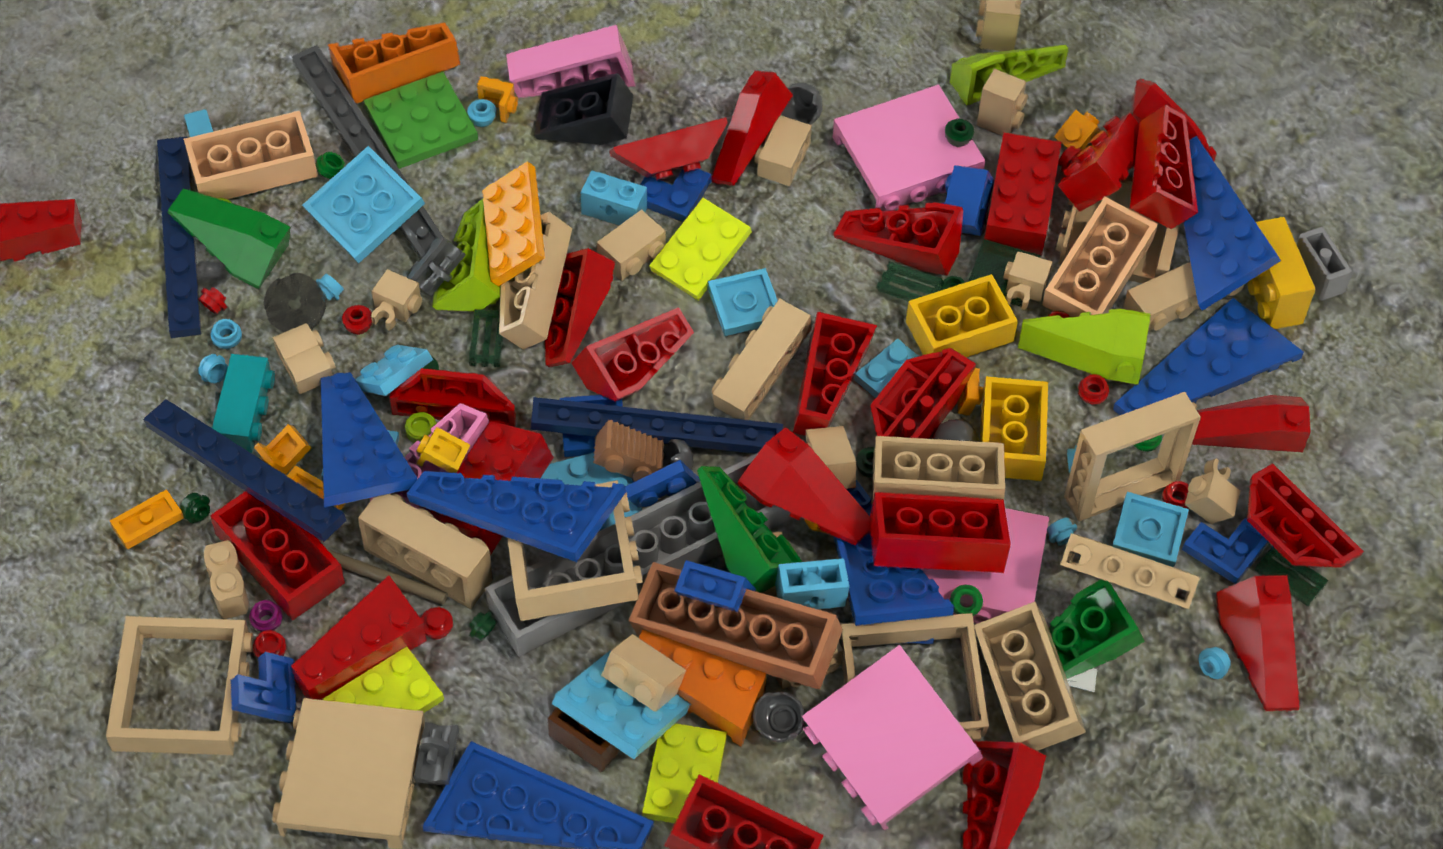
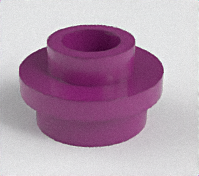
[249,600,283,632]

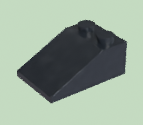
[534,73,634,145]

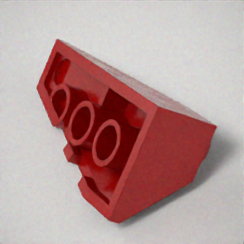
[711,71,793,186]
[1192,395,1311,453]
[737,427,870,545]
[1216,575,1300,711]

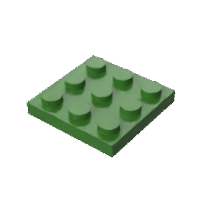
[363,71,478,169]

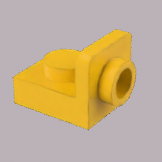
[416,427,471,473]

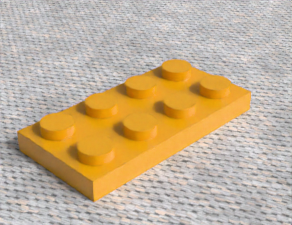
[482,161,545,287]

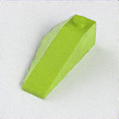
[950,45,1069,106]
[432,199,501,312]
[1018,309,1151,385]

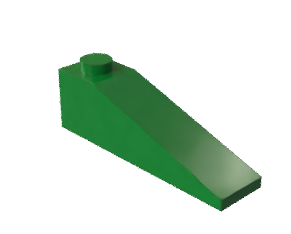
[168,188,290,289]
[697,466,802,593]
[1049,579,1145,679]

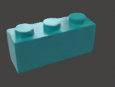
[212,354,275,453]

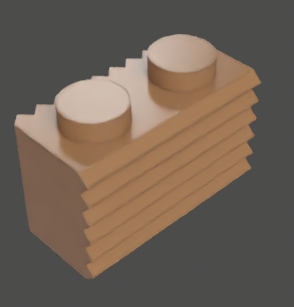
[593,420,664,481]

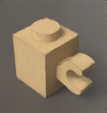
[1003,251,1053,310]
[371,269,422,331]
[1185,458,1241,524]

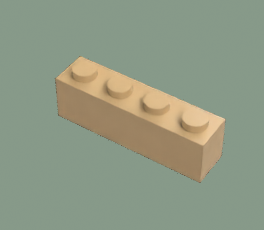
[1123,262,1244,332]
[712,298,812,420]

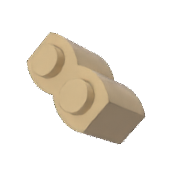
[272,323,336,394]
[204,540,249,619]

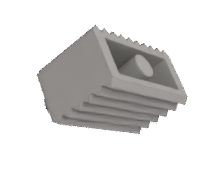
[1297,227,1353,300]

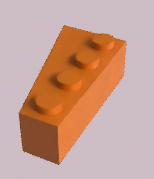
[328,22,460,104]

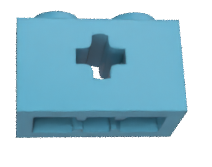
[580,170,647,225]
[775,558,850,609]

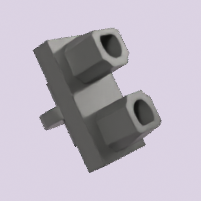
[407,235,466,296]
[414,722,460,787]

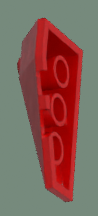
[833,202,964,276]
[545,248,615,367]
[571,307,694,401]
[963,741,1046,849]

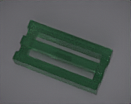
[876,261,945,301]
[469,309,503,367]
[1255,546,1328,607]

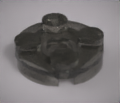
[263,273,327,333]

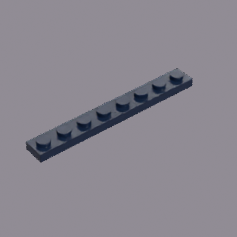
[157,136,202,338]
[530,397,783,454]
[143,399,347,542]

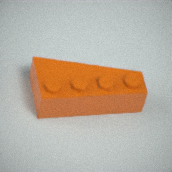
[639,629,767,747]

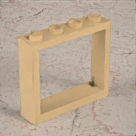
[1064,392,1201,522]
[507,480,643,621]
[1060,533,1200,609]
[839,613,989,741]
[106,616,253,755]

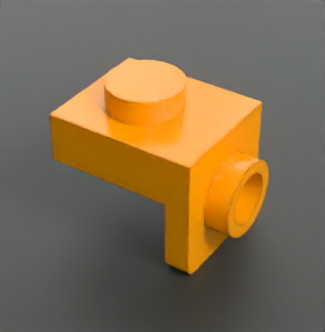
[477,76,518,123]
[1054,109,1101,150]
[958,368,983,416]
[254,424,312,474]

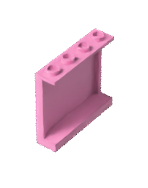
[832,85,985,211]
[922,508,1049,624]
[802,645,983,830]

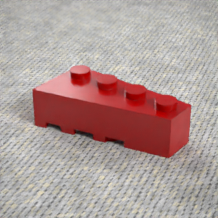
[1130,105,1198,229]
[1058,112,1139,212]
[0,199,82,262]
[793,312,877,436]
[291,575,427,700]

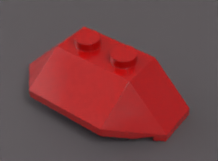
[1131,78,1217,161]
[609,117,728,180]
[870,348,976,439]
[390,368,516,427]
[1247,463,1364,568]

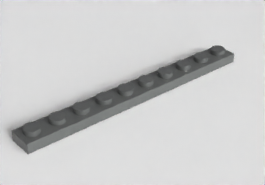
[292,45,443,260]

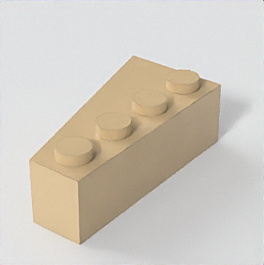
[976,0,1021,51]
[499,212,572,350]

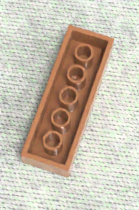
[629,562,843,690]

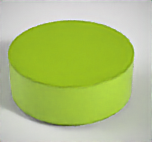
[405,412,436,443]

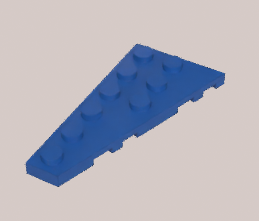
[1184,136,1281,311]
[1113,298,1304,415]
[321,372,417,508]
[407,471,626,562]
[833,480,954,625]
[423,741,654,849]

